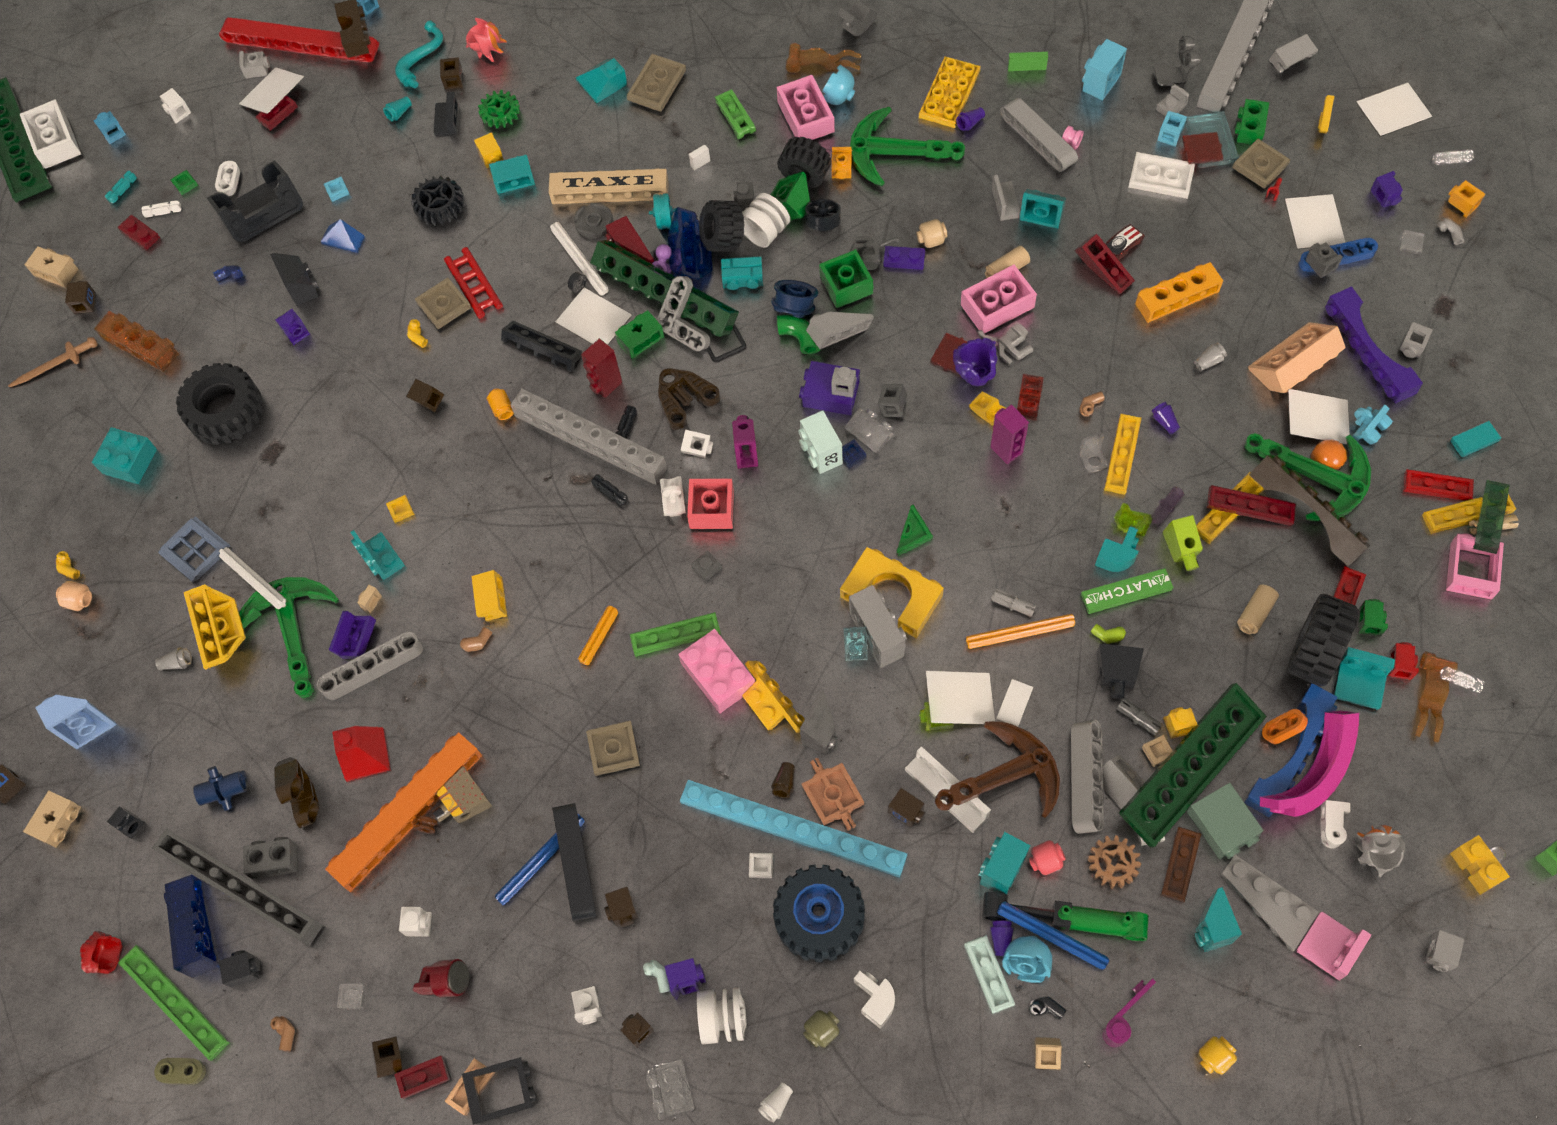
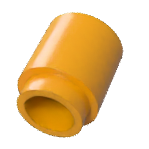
[486,388,514,420]

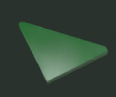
[896,504,933,556]

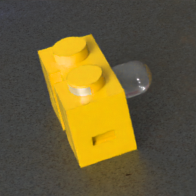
[1450,835,1510,895]

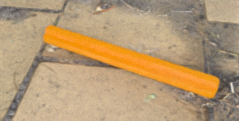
[966,614,1075,649]

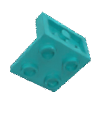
[350,530,405,580]
[1334,647,1395,710]

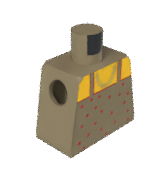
[432,766,492,823]

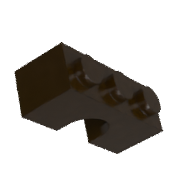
[334,0,371,58]

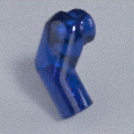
[213,265,243,281]

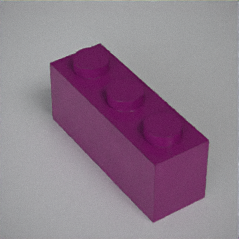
[990,404,1029,464]

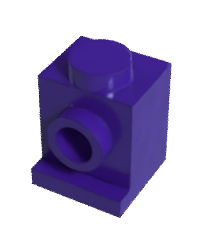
[1371,171,1403,208]
[275,309,310,345]

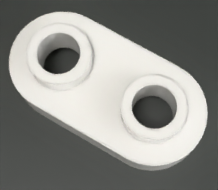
[215,161,240,196]

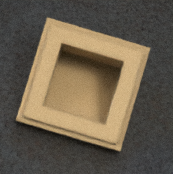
[1035,1037,1062,1070]

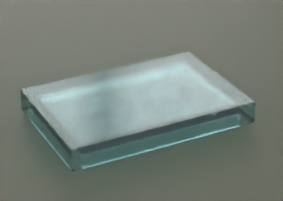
[1185,111,1239,168]

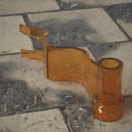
[786,43,861,73]
[1415,651,1458,743]

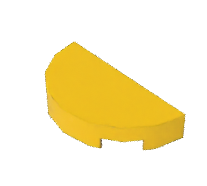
[1318,95,1334,134]

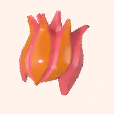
[466,18,507,62]

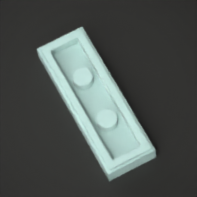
[964,935,1015,1014]

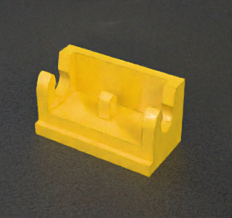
[471,570,507,621]

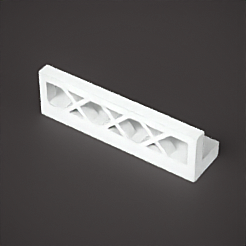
[905,746,991,833]

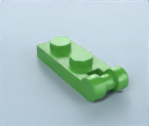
[715,89,756,140]

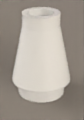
[758,1082,793,1123]

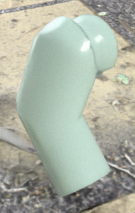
[643,960,670,993]

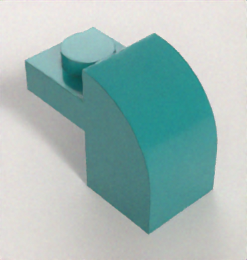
[1095,526,1139,572]

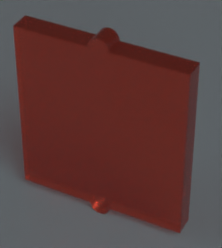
[1182,132,1224,164]
[930,333,967,375]

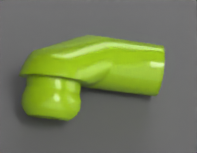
[1091,624,1126,644]

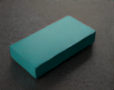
[1450,421,1501,458]

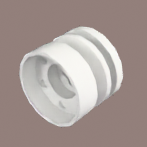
[742,193,790,248]
[697,987,747,1045]

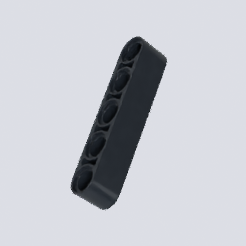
[552,803,596,922]

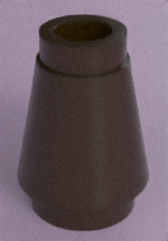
[771,762,795,798]

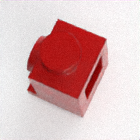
[1388,642,1419,680]

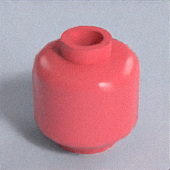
[1028,840,1066,875]

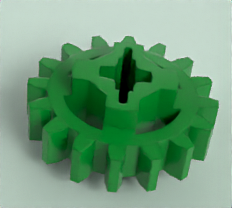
[478,90,520,129]

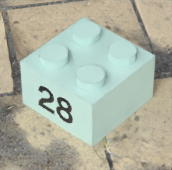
[798,411,843,474]

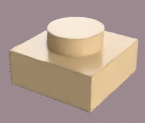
[357,585,382,614]
[1142,735,1172,767]

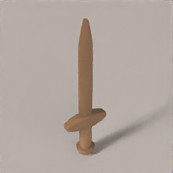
[8,337,98,387]

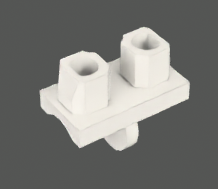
[660,476,686,517]

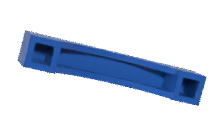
[1244,683,1338,817]

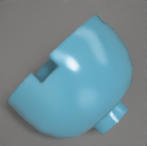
[822,65,856,105]
[1002,936,1052,983]

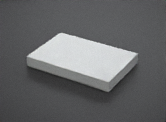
[1128,152,1195,199]

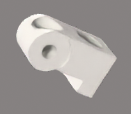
[1321,800,1350,849]

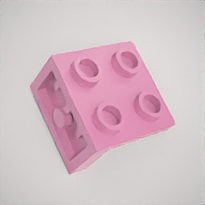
[1296,912,1371,980]

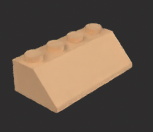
[1248,322,1346,393]

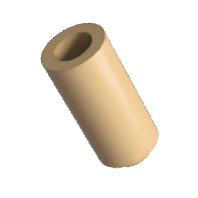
[985,246,1030,278]
[1237,585,1279,634]

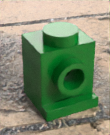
[1358,599,1388,636]

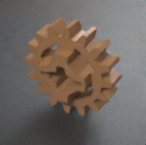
[1088,835,1141,889]

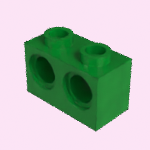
[1235,99,1270,145]

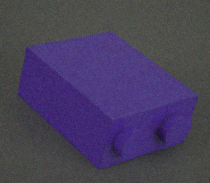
[799,361,860,416]

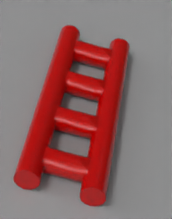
[444,247,503,319]

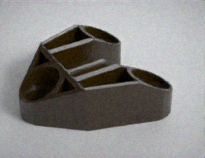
[658,368,720,430]
[274,757,320,829]

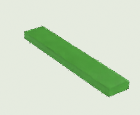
[118,945,230,1061]

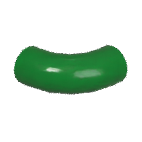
[777,314,820,354]

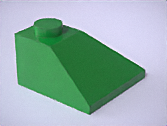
[770,172,810,221]

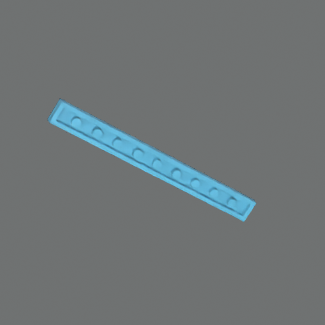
[680,780,907,878]

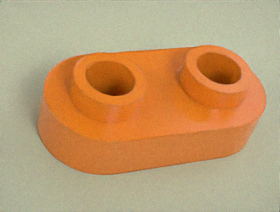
[1262,709,1308,744]

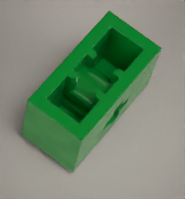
[615,310,664,359]

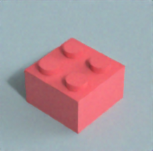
[687,479,734,529]

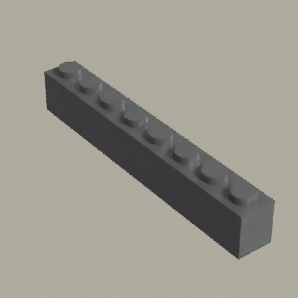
[152,828,323,946]

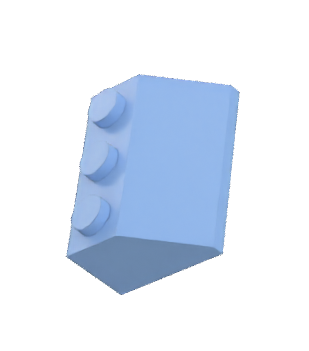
[35,695,117,749]

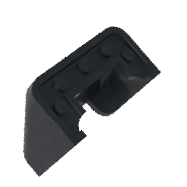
[207,160,303,242]

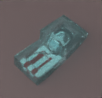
[843,627,868,661]

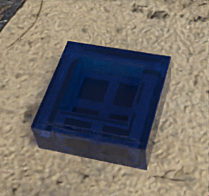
[842,439,867,469]

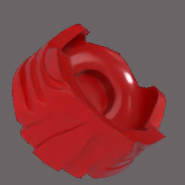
[80,931,122,974]

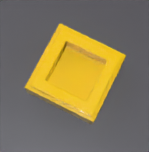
[386,495,415,523]

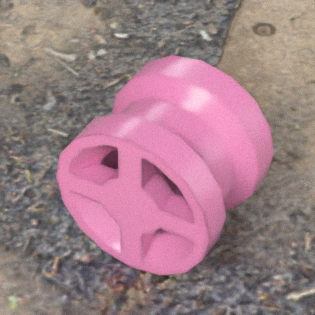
[1062,126,1084,150]

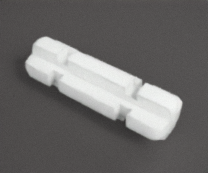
[142,200,182,218]

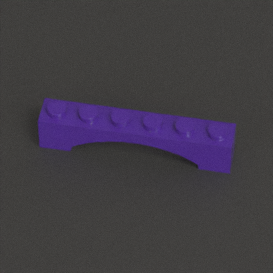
[1325,286,1423,404]

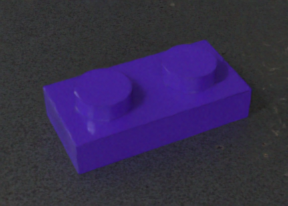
[883,246,925,270]

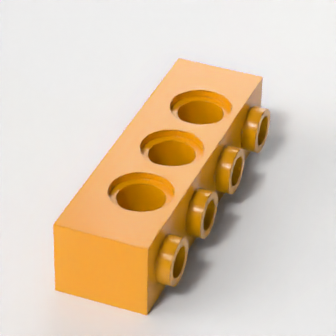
[1135,262,1223,323]

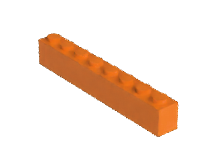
[325,732,482,892]

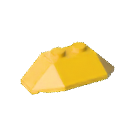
[184,584,246,670]

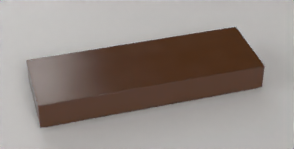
[1160,826,1202,903]

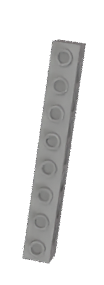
[511,389,667,485]

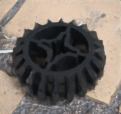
[411,175,465,226]

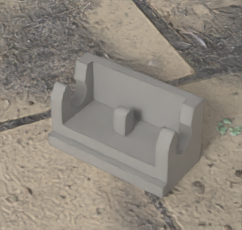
[1269,34,1318,73]

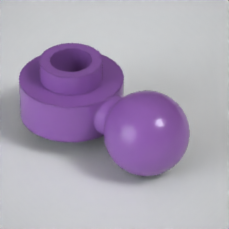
[652,244,672,274]

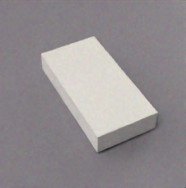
[996,679,1033,727]

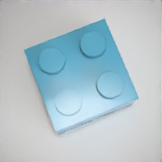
[1082,39,1127,101]

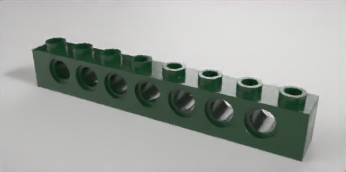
[590,240,739,337]

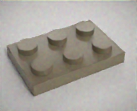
[627,54,686,112]

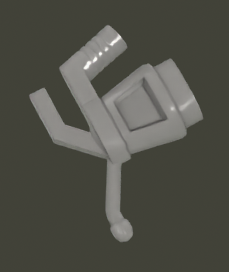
[978,321,1033,365]

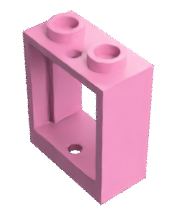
[1446,534,1504,600]

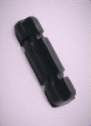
[615,405,637,438]
[591,474,628,506]

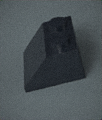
[270,253,319,306]

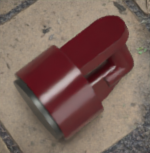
[412,959,469,997]

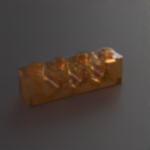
[94,311,178,372]

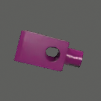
[732,415,758,469]

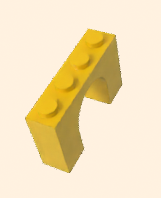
[840,547,944,639]

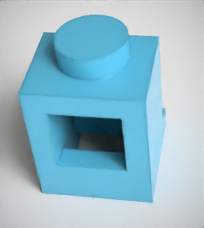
[1157,111,1187,147]

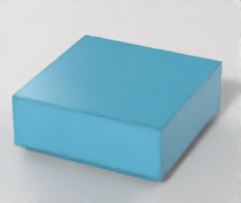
[324,177,349,202]

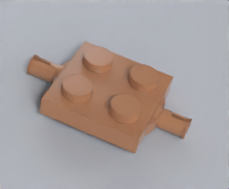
[801,758,864,831]

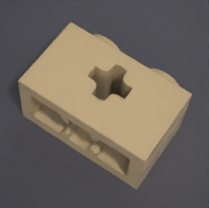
[25,246,79,288]
[23,791,81,848]

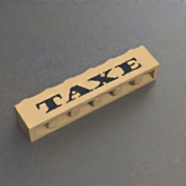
[549,168,669,204]

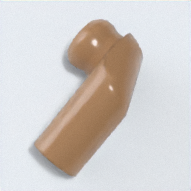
[1079,391,1105,416]
[460,627,492,652]
[270,1016,295,1051]

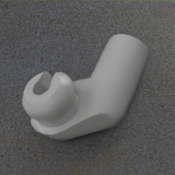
[1438,218,1464,245]

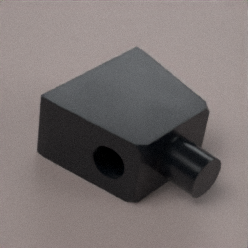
[1097,644,1144,699]

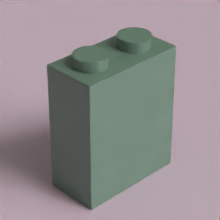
[1187,783,1264,860]

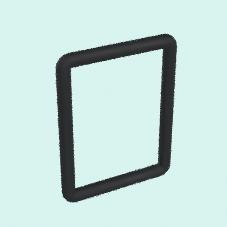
[695,316,746,361]

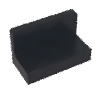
[433,92,459,135]

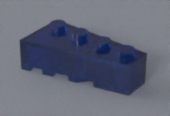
[164,875,219,978]

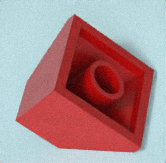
[332,726,391,782]

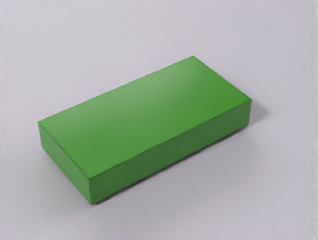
[1008,52,1048,71]

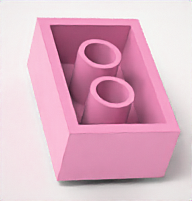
[776,75,835,140]
[961,265,1037,334]
[678,629,755,713]

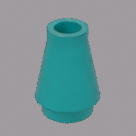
[383,96,412,121]

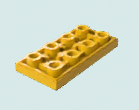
[919,56,981,128]

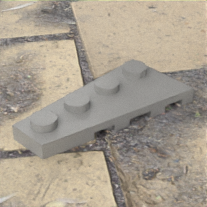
[1221,855,1319,953]

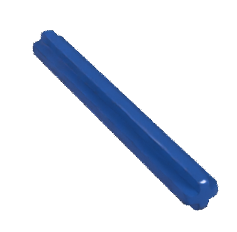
[495,813,585,905]
[997,902,1109,969]

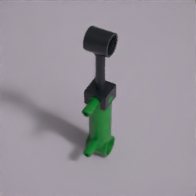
[982,892,1149,941]

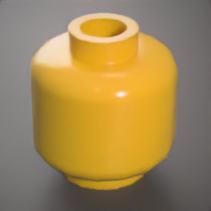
[1199,1036,1237,1075]

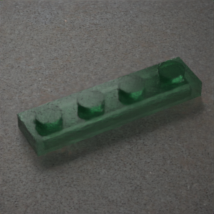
[1473,480,1510,554]

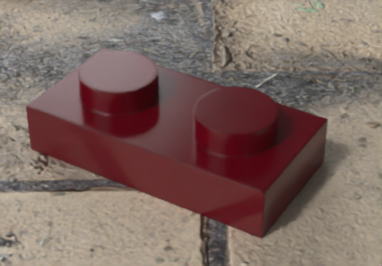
[255,95,298,131]
[117,214,160,251]
[394,1055,450,1099]

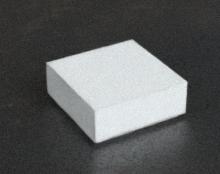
[689,145,710,171]
[749,853,773,878]

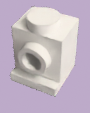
[160,88,191,123]
[681,430,713,458]
[399,907,432,937]

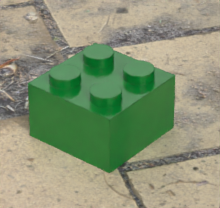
[819,249,873,309]

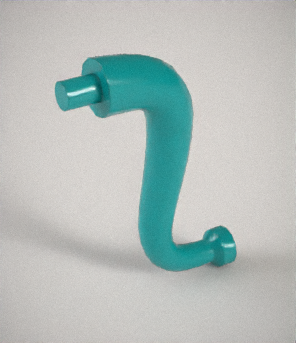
[395,20,443,89]

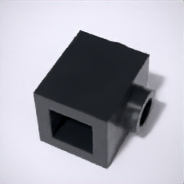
[219,950,260,988]

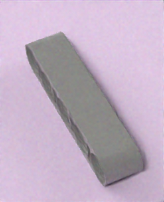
[1000,97,1078,172]
[317,632,423,700]
[1071,719,1104,834]

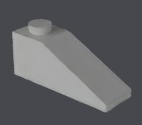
[806,312,874,349]

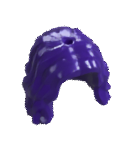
[953,338,998,386]

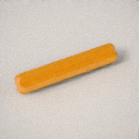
[578,605,618,666]

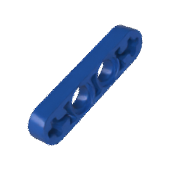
[1298,238,1378,272]

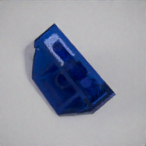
[668,207,713,280]

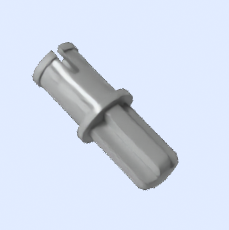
[991,589,1037,617]

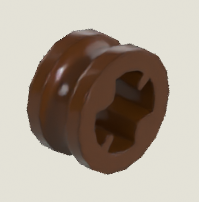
[415,816,438,834]

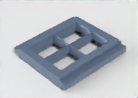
[158,516,230,583]

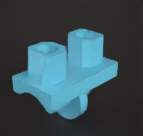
[1352,405,1393,445]

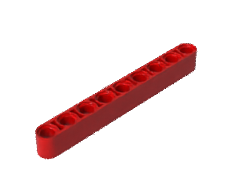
[219,17,379,62]

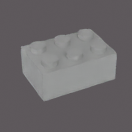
[849,585,907,668]

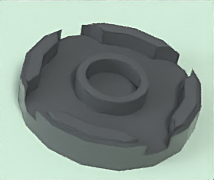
[574,203,614,239]

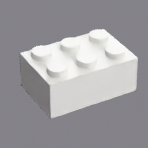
[20,99,81,169]

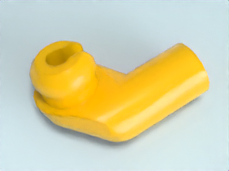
[407,319,428,348]
[56,551,80,580]

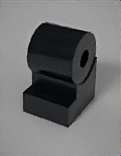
[107,806,145,839]

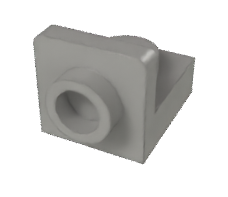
[1156,84,1189,117]

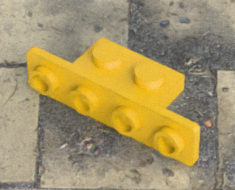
[742,661,805,733]

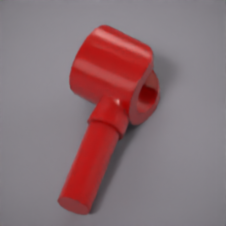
[1265,178,1282,201]

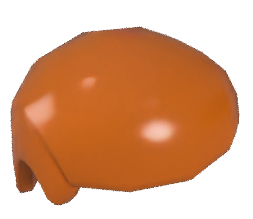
[1310,439,1347,470]

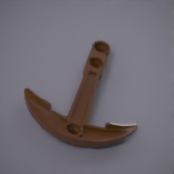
[935,721,1060,818]

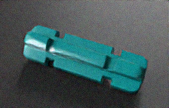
[105,171,137,204]

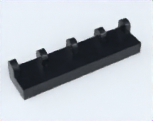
[501,321,582,372]

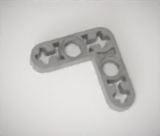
[657,276,710,351]

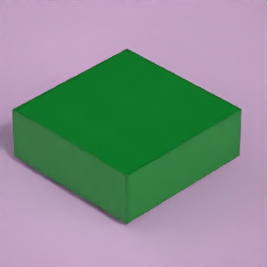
[170,169,198,195]

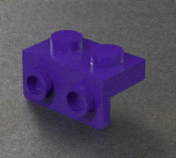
[329,611,376,659]

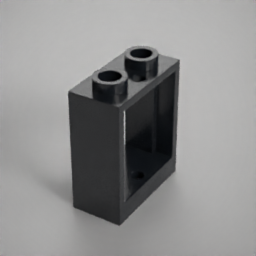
[462,1057,536,1125]

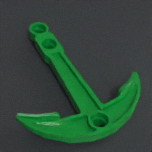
[850,107,965,186]
[1245,433,1371,521]
[239,577,339,698]

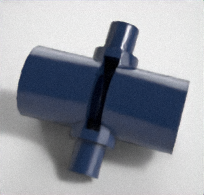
[193,766,247,811]

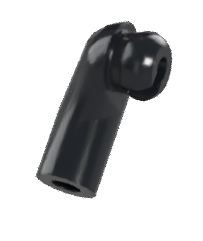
[1029,997,1067,1020]

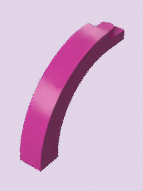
[1260,710,1359,817]

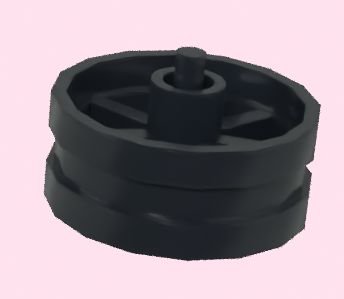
[805,199,841,231]

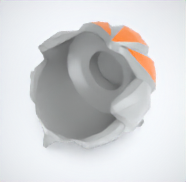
[1356,825,1406,878]

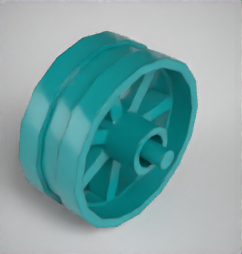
[649,193,677,230]

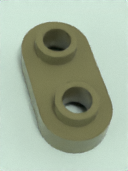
[154,1058,206,1085]

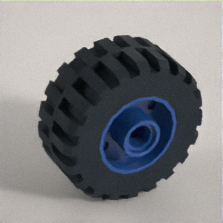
[773,864,865,962]

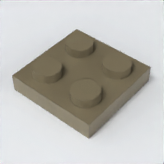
[1233,139,1291,189]
[415,277,471,329]
[586,721,640,776]

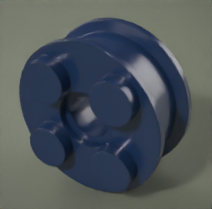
[771,280,818,318]

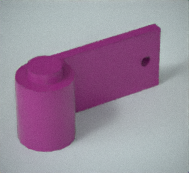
[1102,978,1156,1048]

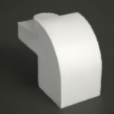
[854,971,895,1029]

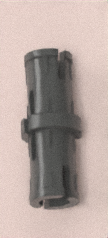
[1116,698,1163,736]

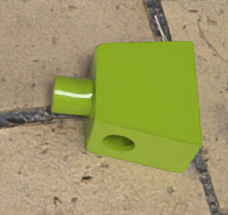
[1163,515,1203,571]

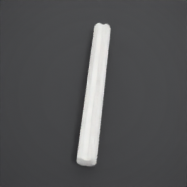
[550,222,609,296]
[219,547,286,609]

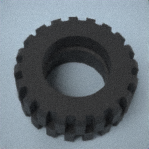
[176,363,263,445]
[1287,594,1359,686]

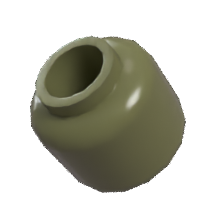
[803,1010,840,1048]

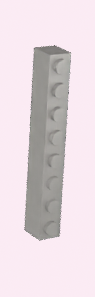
[1197,0,1274,114]

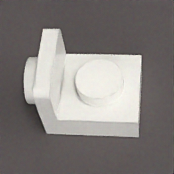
[571,986,602,1025]

